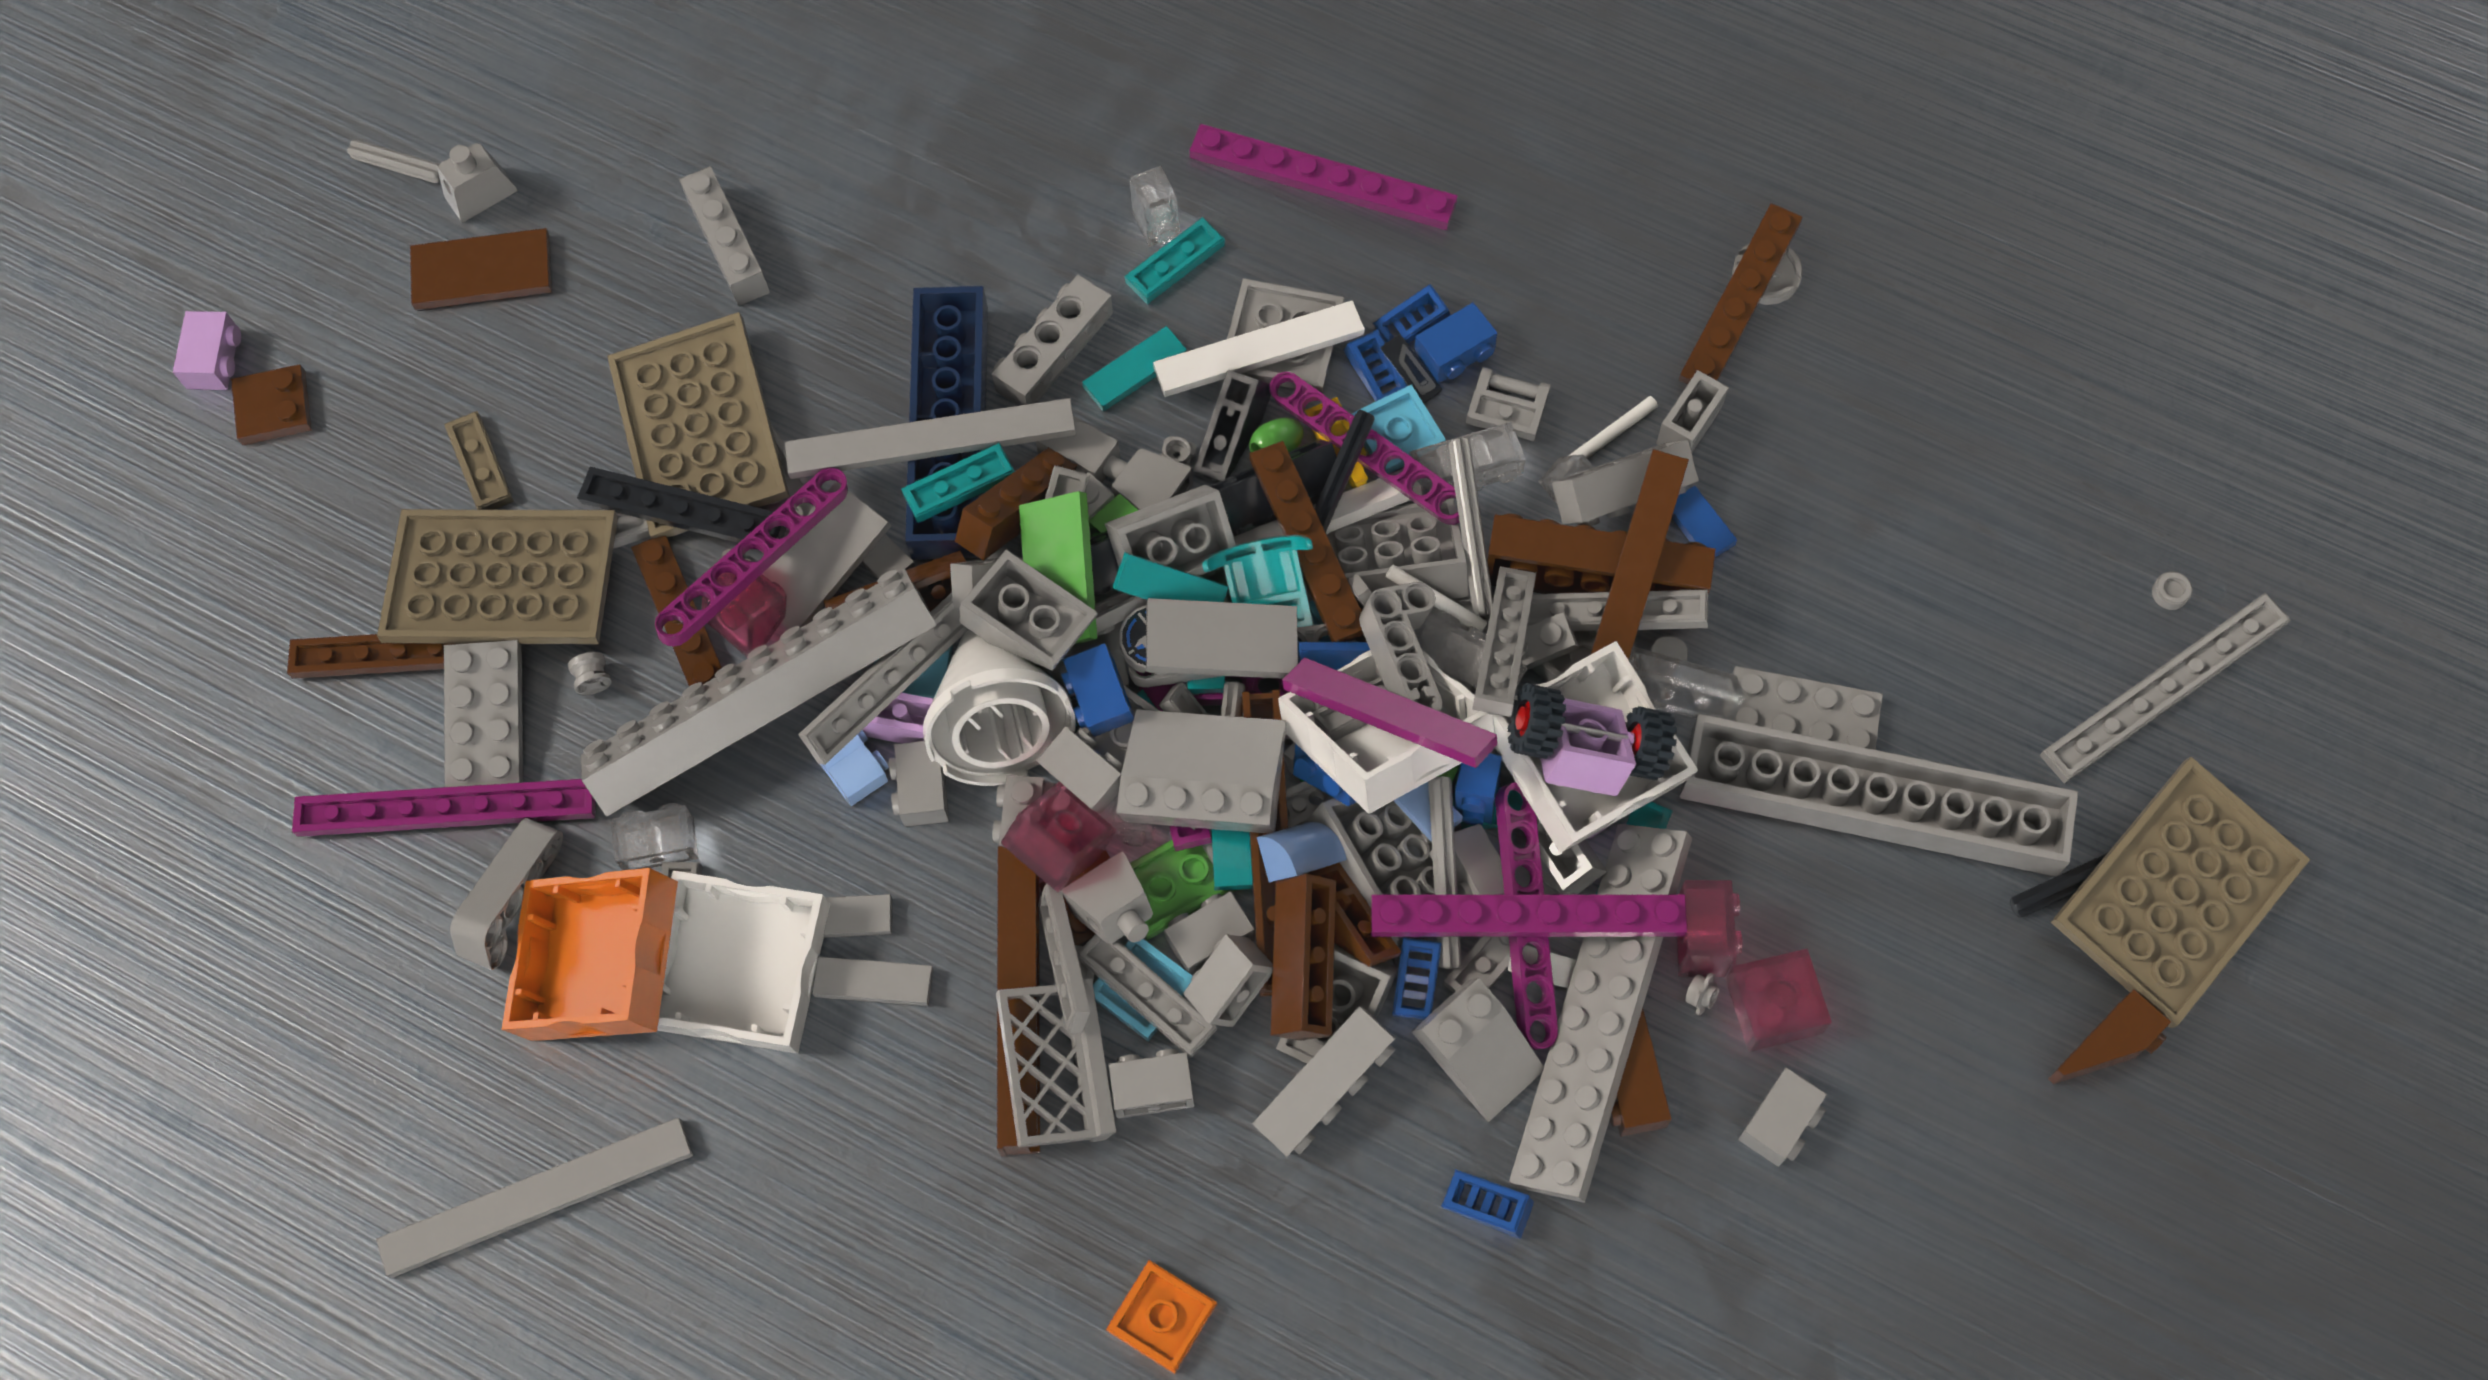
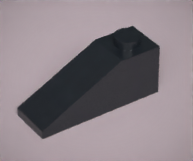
[1193,370,1271,481]

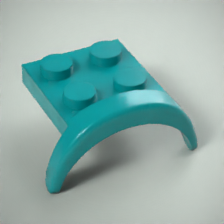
[1202,535,1314,628]

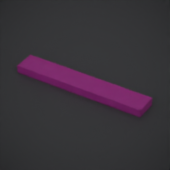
[1282,657,1497,768]

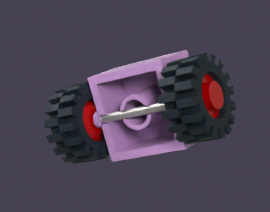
[1507,684,1677,796]

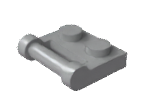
[1466,367,1551,441]

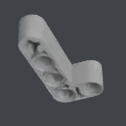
[1359,582,1443,711]
[450,818,563,970]

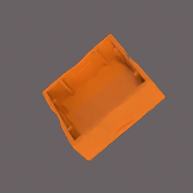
[501,868,678,1041]

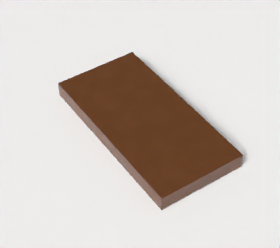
[410,228,552,310]

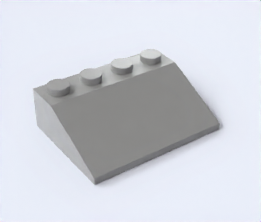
[1326,498,1469,608]
[1116,709,1287,834]
[1305,798,1435,946]

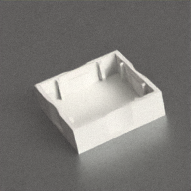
[1493,641,1698,854]
[1278,643,1494,814]
[657,870,830,1054]

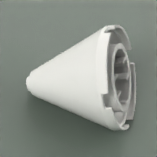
[923,630,1076,786]

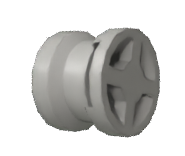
[568,652,612,695]

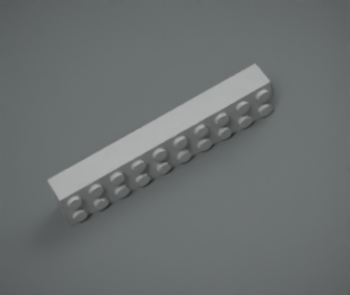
[581,568,936,817]
[1679,714,2078,877]

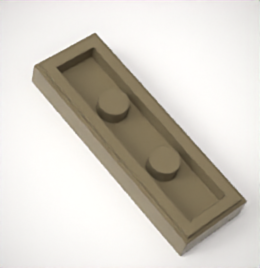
[444,411,514,510]

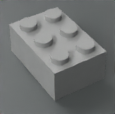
[1104,485,1236,599]

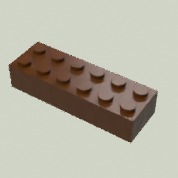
[1487,513,1716,595]

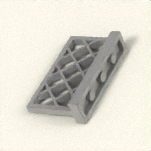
[996,979,1116,1148]

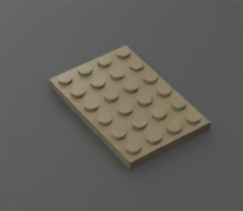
[607,312,790,539]
[377,509,618,644]
[2051,757,2310,1028]

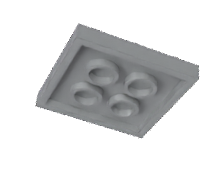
[1227,278,1344,394]

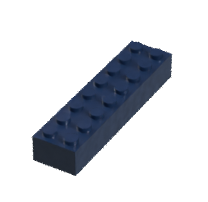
[905,286,988,560]

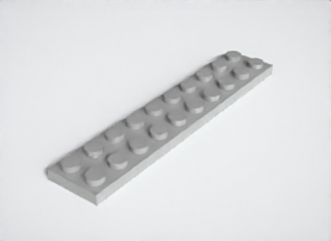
[1509,824,1692,1203]

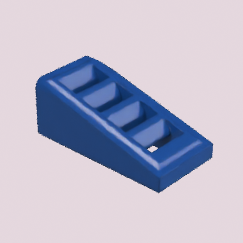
[1373,284,1451,343]
[1343,329,1408,402]
[1392,937,1442,1021]
[1441,1169,1534,1239]

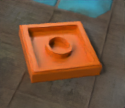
[1106,1260,1218,1375]

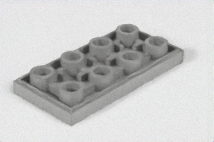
[743,481,892,629]
[1146,598,1298,679]

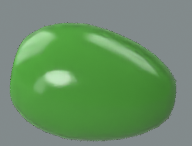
[1249,418,1304,452]

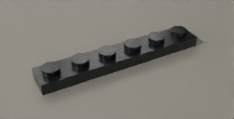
[577,466,787,543]

